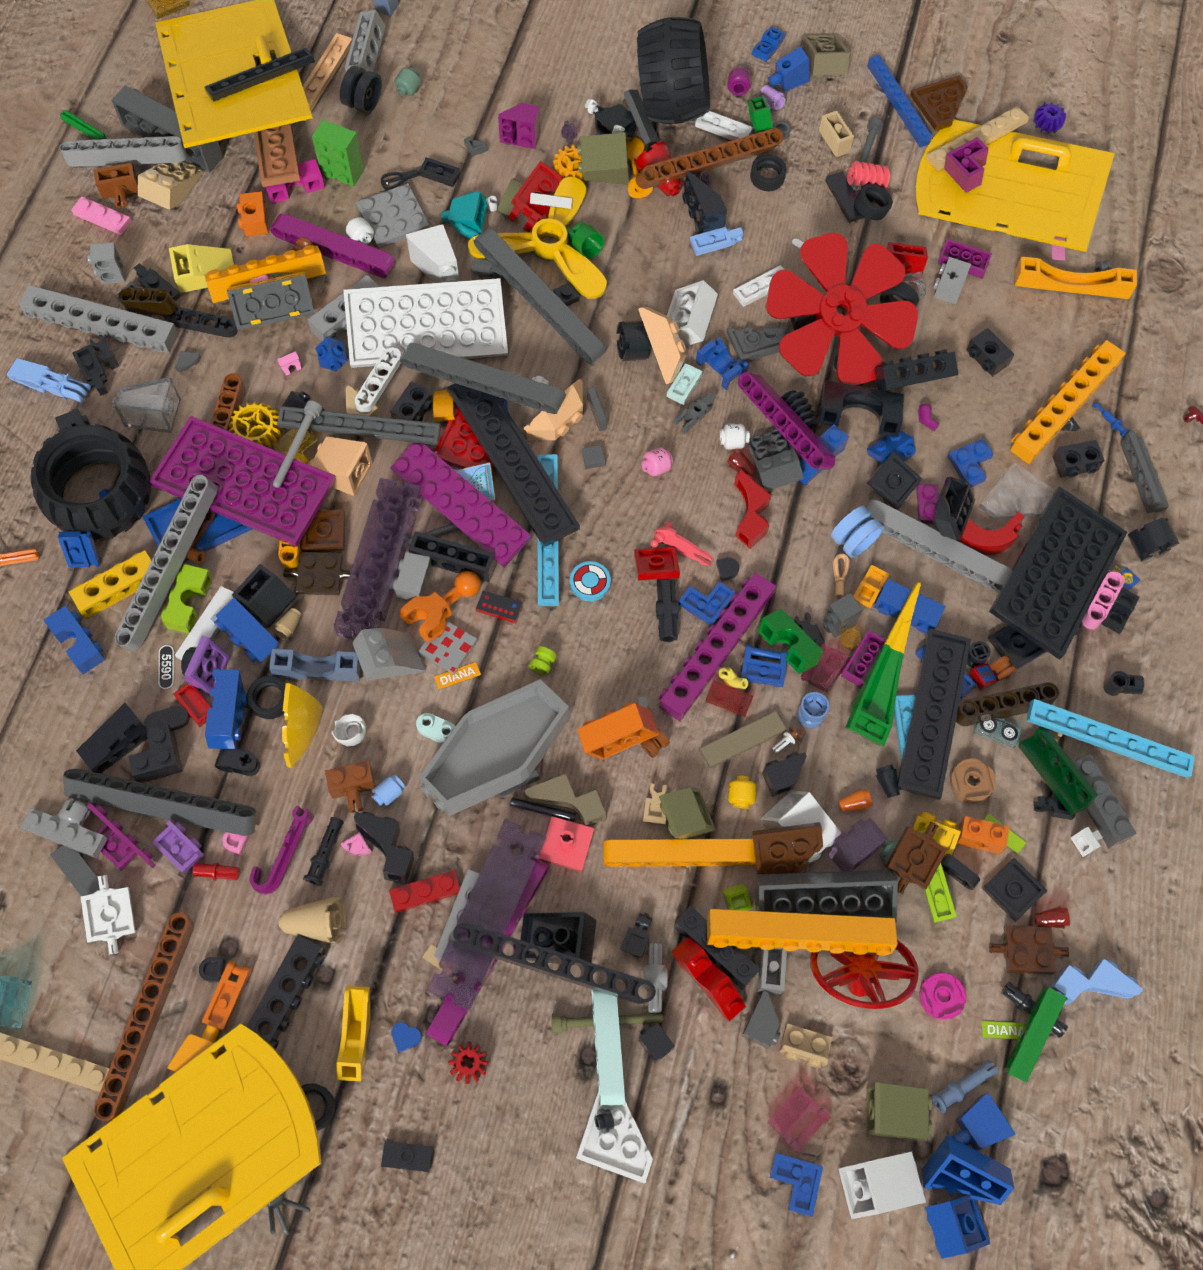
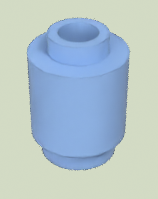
[372,774,406,807]

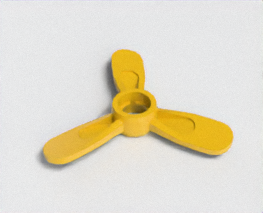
[468,176,607,299]

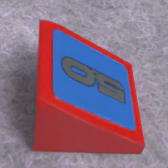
[969,663,999,691]

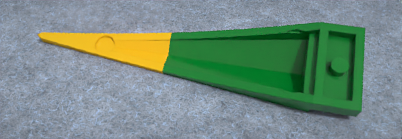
[845,582,921,746]

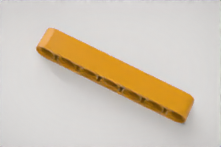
[603,839,756,867]

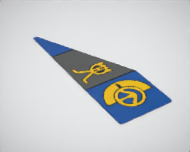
[1108,562,1140,591]

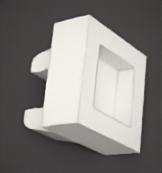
[1071,827,1103,857]

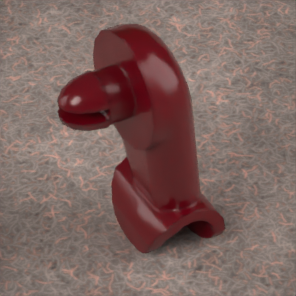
[1183,406,1203,425]

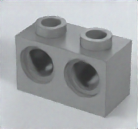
[87,243,125,284]

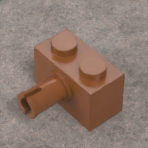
[94,163,138,209]
[325,761,376,813]

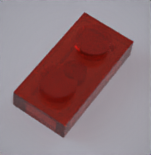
[705,680,753,717]

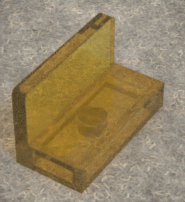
[273,429,318,455]

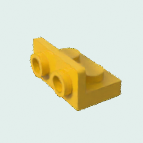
[912,811,961,855]

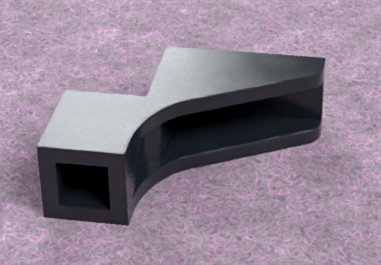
[354,812,414,884]

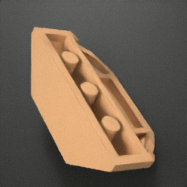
[638,307,686,384]
[524,378,583,441]

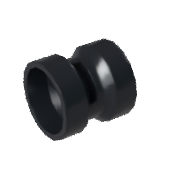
[967,641,991,668]

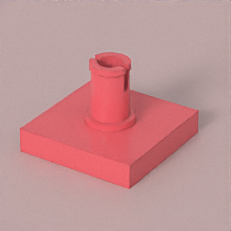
[539,817,594,872]

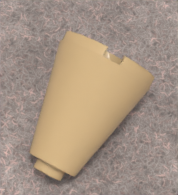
[279,897,346,943]

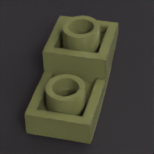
[496,179,523,217]

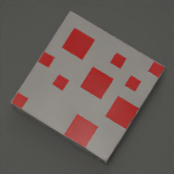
[418,621,478,675]

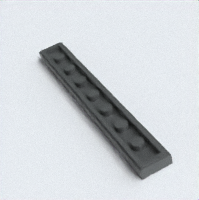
[277,406,441,445]

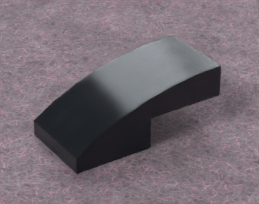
[1101,588,1139,634]

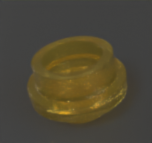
[840,628,862,649]

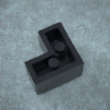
[128,723,183,783]

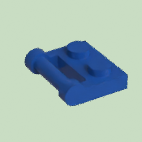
[741,644,788,687]

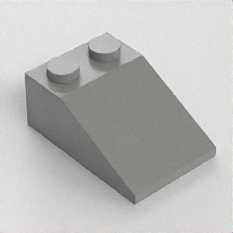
[353,628,425,681]

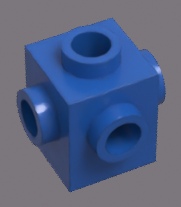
[316,337,348,371]

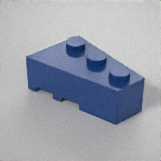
[210,598,280,663]
[205,669,248,749]

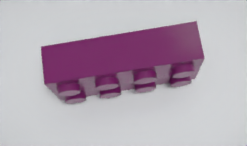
[937,239,992,279]
[841,630,886,688]

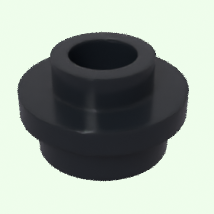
[594,1108,614,1134]

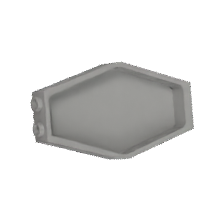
[419,679,571,816]

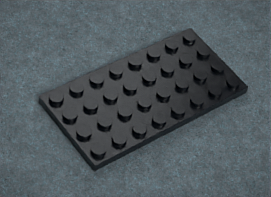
[989,486,1127,659]

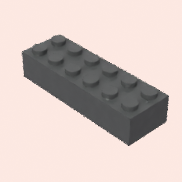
[112,85,223,173]
[755,870,898,923]

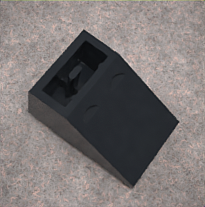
[682,171,727,234]

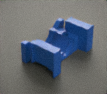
[696,337,749,390]

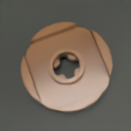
[950,758,996,803]

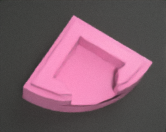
[341,832,372,856]

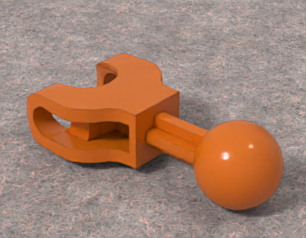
[400,571,481,642]

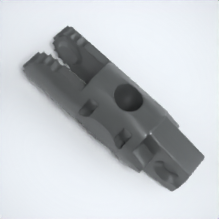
[672,392,716,434]

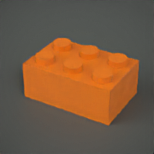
[577,702,660,760]

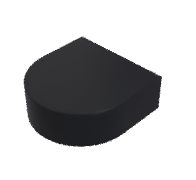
[716,558,739,581]
[199,957,225,982]

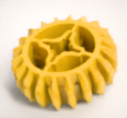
[228,401,283,449]

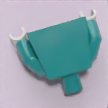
[441,191,497,239]

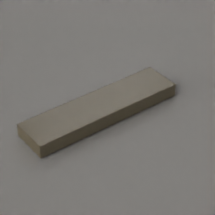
[700,711,787,769]

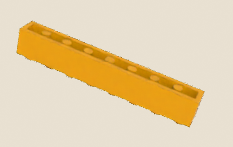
[707,909,898,956]

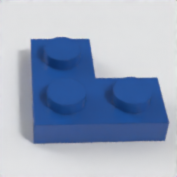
[947,438,994,487]
[678,582,736,626]
[769,1153,823,1217]

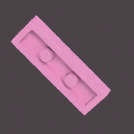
[71,196,132,235]

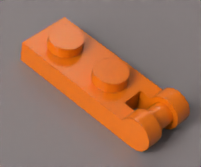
[202,961,252,1031]

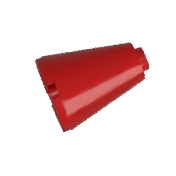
[635,142,682,197]

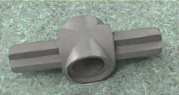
[643,943,667,1013]

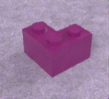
[944,137,989,193]

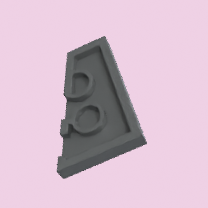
[726,328,791,362]

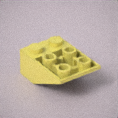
[169,244,234,293]

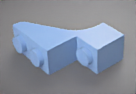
[1050,959,1143,1005]

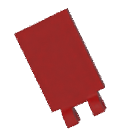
[507,161,564,233]

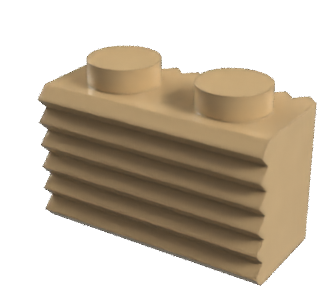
[819,111,854,157]

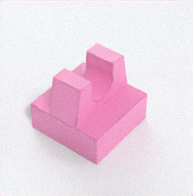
[277,351,301,376]

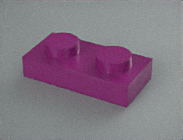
[916,484,939,524]

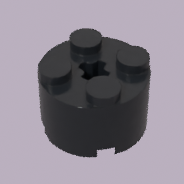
[616,320,652,361]
[1128,518,1179,562]

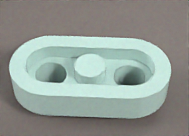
[416,713,456,744]

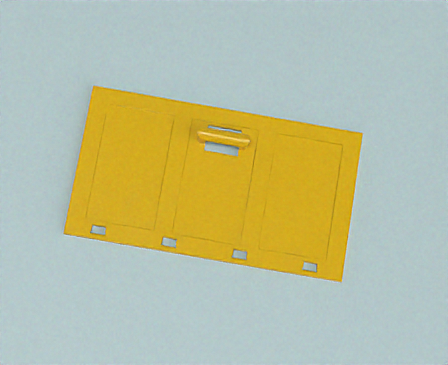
[155,0,313,148]

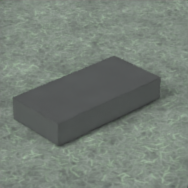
[587,387,607,431]

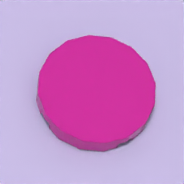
[919,972,967,1020]

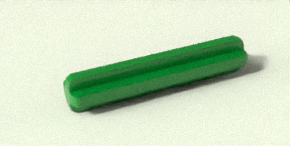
[60,110,107,140]

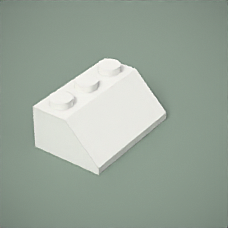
[667,280,718,345]

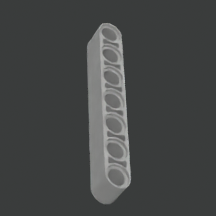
[59,136,188,167]

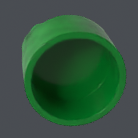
[566,222,605,259]

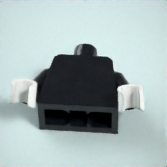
[585,99,636,141]

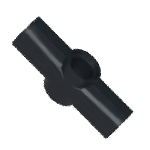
[656,578,678,642]

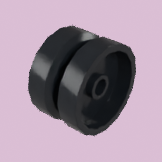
[340,65,382,114]

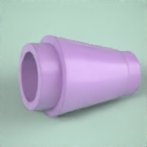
[760,85,786,110]

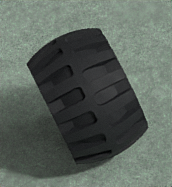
[637,17,710,124]
[31,423,151,540]

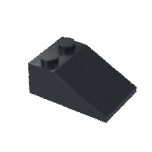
[520,912,596,964]

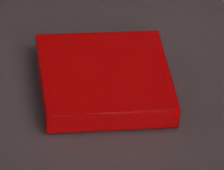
[634,547,680,581]

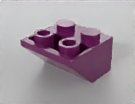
[498,103,540,149]

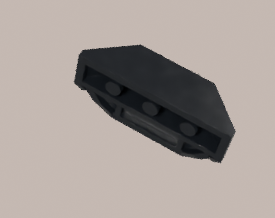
[933,476,975,541]

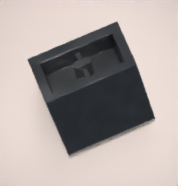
[232,564,296,628]

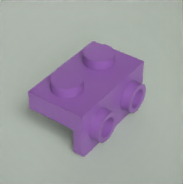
[152,820,204,874]

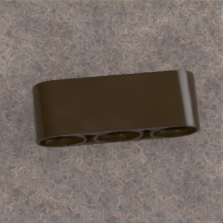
[118,288,177,315]

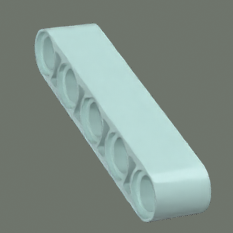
[592,989,625,1106]

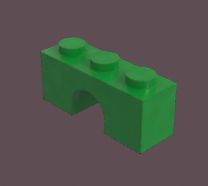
[757,609,823,674]

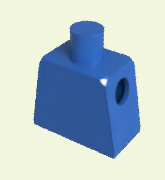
[768,46,810,91]
[952,1093,1015,1150]

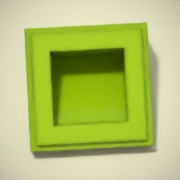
[722,884,753,911]

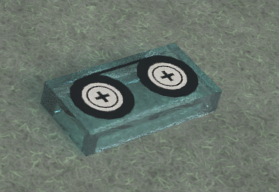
[973,718,1023,748]

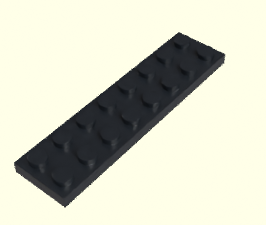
[896,628,971,800]

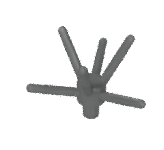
[267,1192,311,1235]

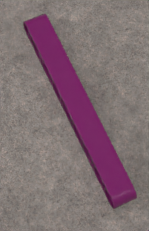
[426,855,550,1047]

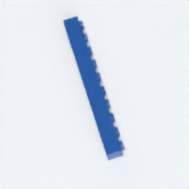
[867,55,932,147]

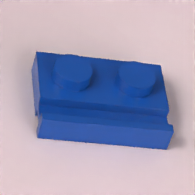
[58,531,101,568]

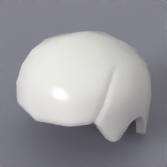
[331,713,366,747]

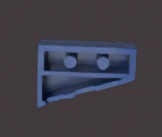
[921,1135,1015,1205]

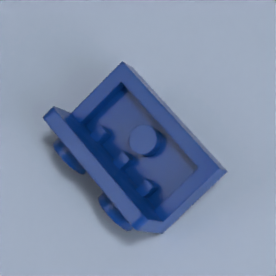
[867,430,916,464]

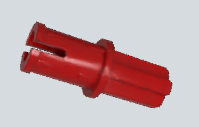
[193,862,240,881]

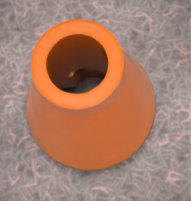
[838,788,873,813]

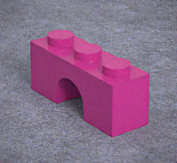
[265,159,325,204]

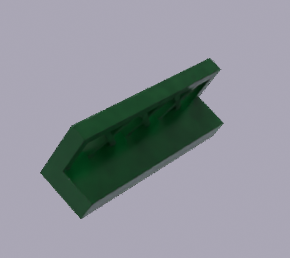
[1018,726,1098,816]

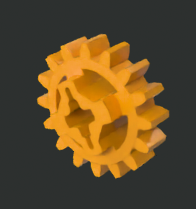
[553,145,583,181]

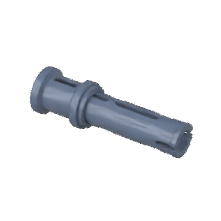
[930,1060,998,1114]

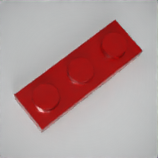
[389,870,460,913]

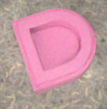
[222,832,250,855]

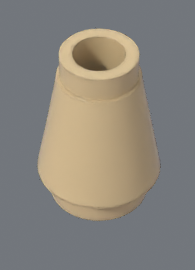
[273,608,301,640]

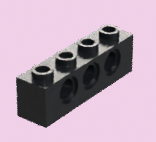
[875,349,959,390]
[408,531,496,582]
[674,906,760,991]

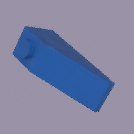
[799,424,849,486]

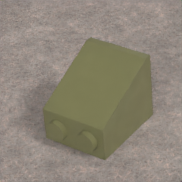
[577,133,629,185]
[866,1082,932,1141]

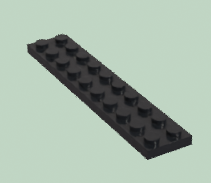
[447,383,580,547]

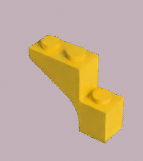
[337,986,371,1081]

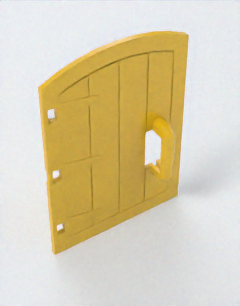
[915,119,1115,252]
[62,1024,321,1270]

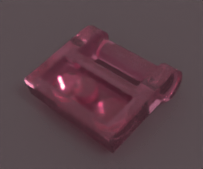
[767,1086,831,1154]

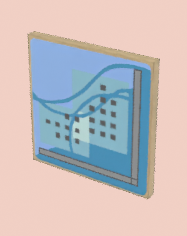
[455,463,496,502]

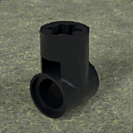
[1103,671,1144,696]

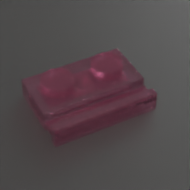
[801,644,850,693]

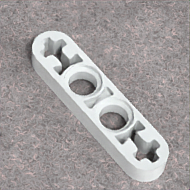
[354,347,401,413]

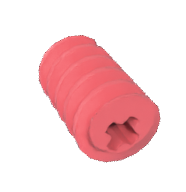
[847,161,890,190]

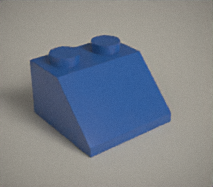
[925,1195,991,1259]

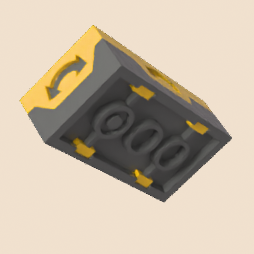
[227,271,315,330]

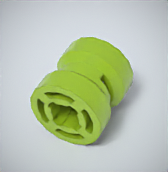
[529,646,557,676]

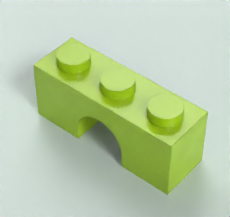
[161,564,213,634]

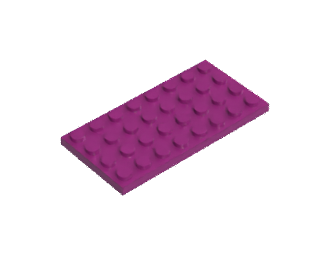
[149,416,336,547]

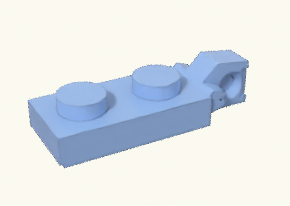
[690,227,743,256]

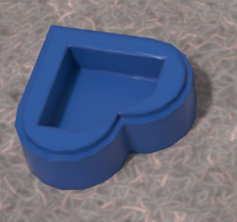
[391,1022,422,1053]

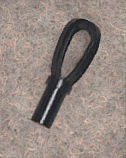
[380,169,419,190]

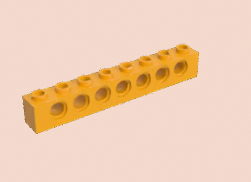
[1010,340,1126,465]

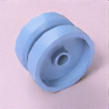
[830,506,884,558]

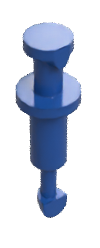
[1092,402,1131,438]

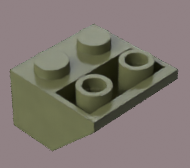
[659,787,716,839]

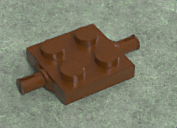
[885,822,947,894]
[989,925,1069,975]

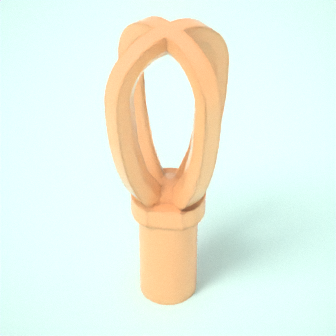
[833,554,850,597]

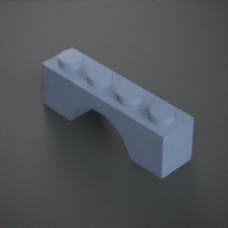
[269,649,361,682]

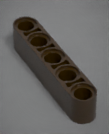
[956,682,1060,726]

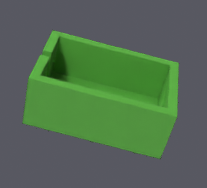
[312,120,364,187]

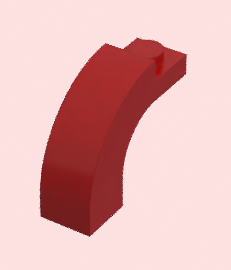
[956,512,1025,556]

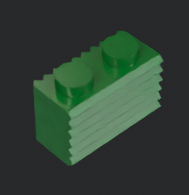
[747,96,773,133]

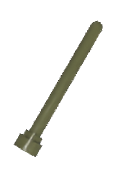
[551,1014,664,1033]

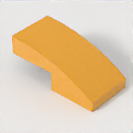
[433,390,455,422]
[853,565,890,609]

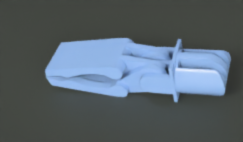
[7,358,91,403]

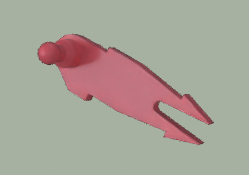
[651,522,714,567]

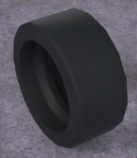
[750,154,787,191]
[854,184,893,221]
[880,282,919,306]
[247,676,286,719]
[301,1083,335,1131]

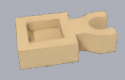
[643,783,667,824]

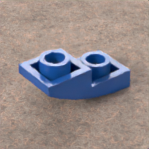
[751,27,786,62]

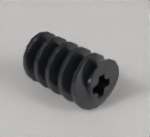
[781,390,819,434]

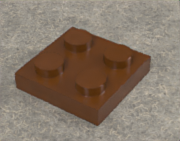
[301,510,345,552]

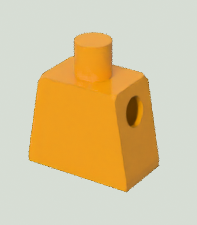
[167,1025,224,1072]

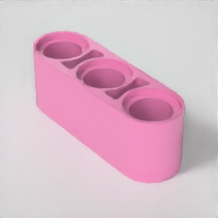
[1082,572,1124,629]

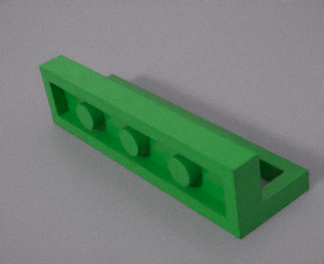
[1003,986,1067,1083]

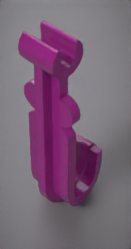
[249,806,314,895]

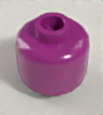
[727,67,751,96]

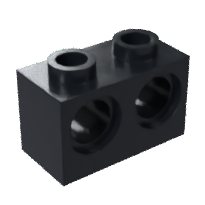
[390,381,433,422]
[1053,440,1105,478]

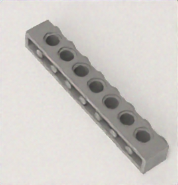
[19,285,178,353]

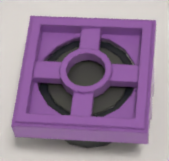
[181,636,230,694]

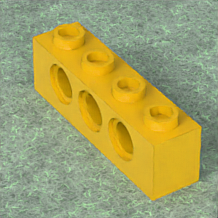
[69,550,151,619]

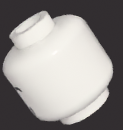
[346,217,374,245]
[720,424,750,450]

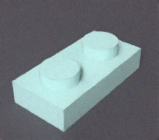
[666,363,703,405]

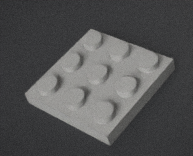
[356,183,430,249]

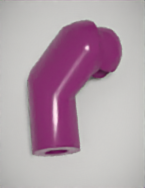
[918,403,940,431]

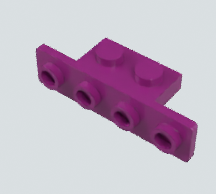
[86,803,156,871]

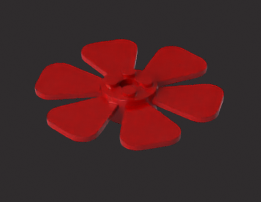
[765,233,918,386]

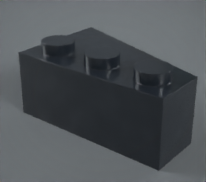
[76,703,148,774]

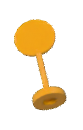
[626,137,653,199]

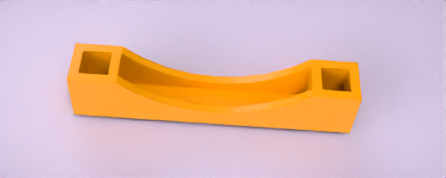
[204,245,326,303]
[1015,256,1137,299]

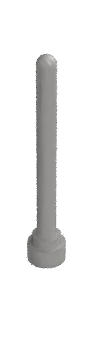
[273,400,323,488]

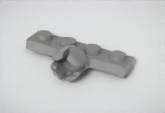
[20,798,108,859]

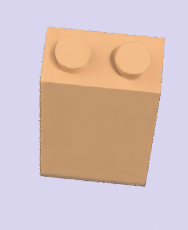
[308,436,373,496]

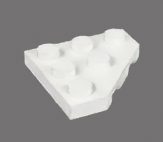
[576,1091,653,1184]

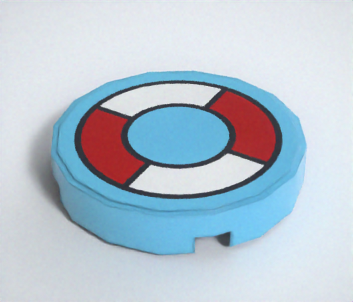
[569,561,611,602]

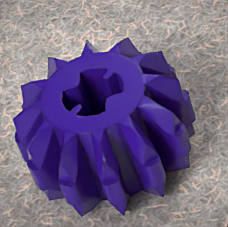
[1033,102,1066,134]

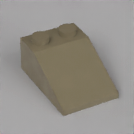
[802,34,850,78]

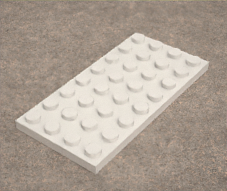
[343,279,508,368]

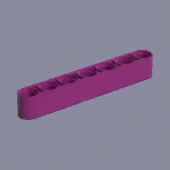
[270,213,396,278]
[738,372,835,470]

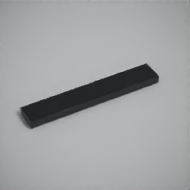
[204,48,315,102]

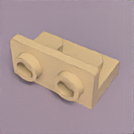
[779,1023,833,1068]

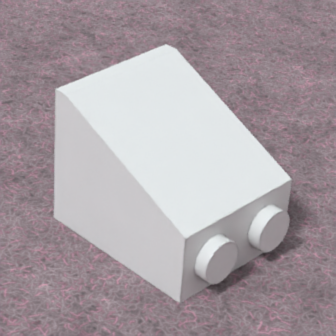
[406,224,459,283]
[760,790,841,863]
[838,1152,926,1219]

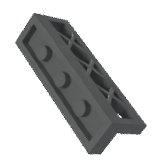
[1120,431,1169,514]

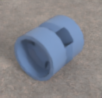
[797,692,829,728]

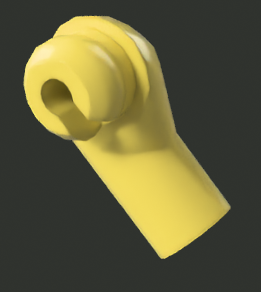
[719,667,748,689]

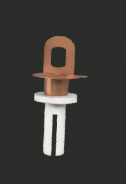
[772,726,806,753]

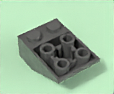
[747,429,804,491]

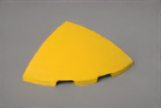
[282,683,323,768]

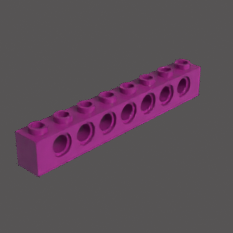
[658,572,776,722]

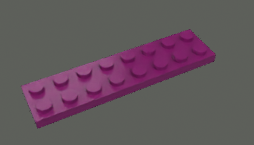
[390,443,532,568]

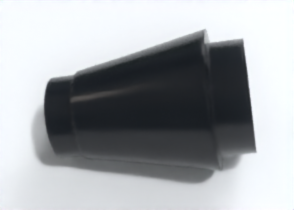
[875,764,900,798]

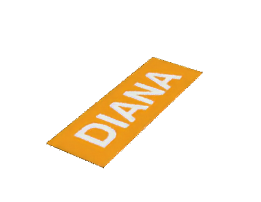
[434,662,481,690]

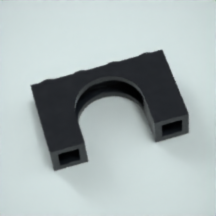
[818,380,904,438]

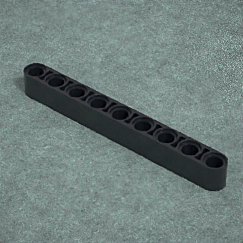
[451,923,656,1004]

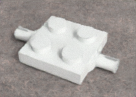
[81,875,136,955]

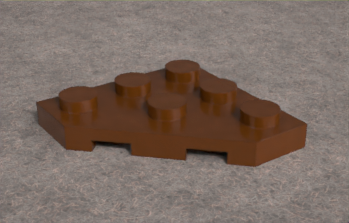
[910,75,968,131]
[752,822,823,875]

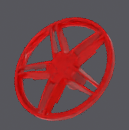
[810,940,919,1009]

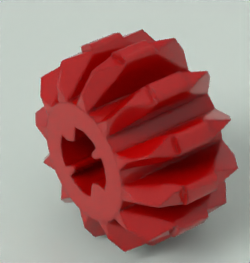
[448,1042,489,1084]

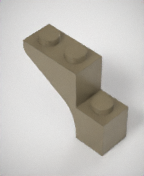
[524,774,606,827]

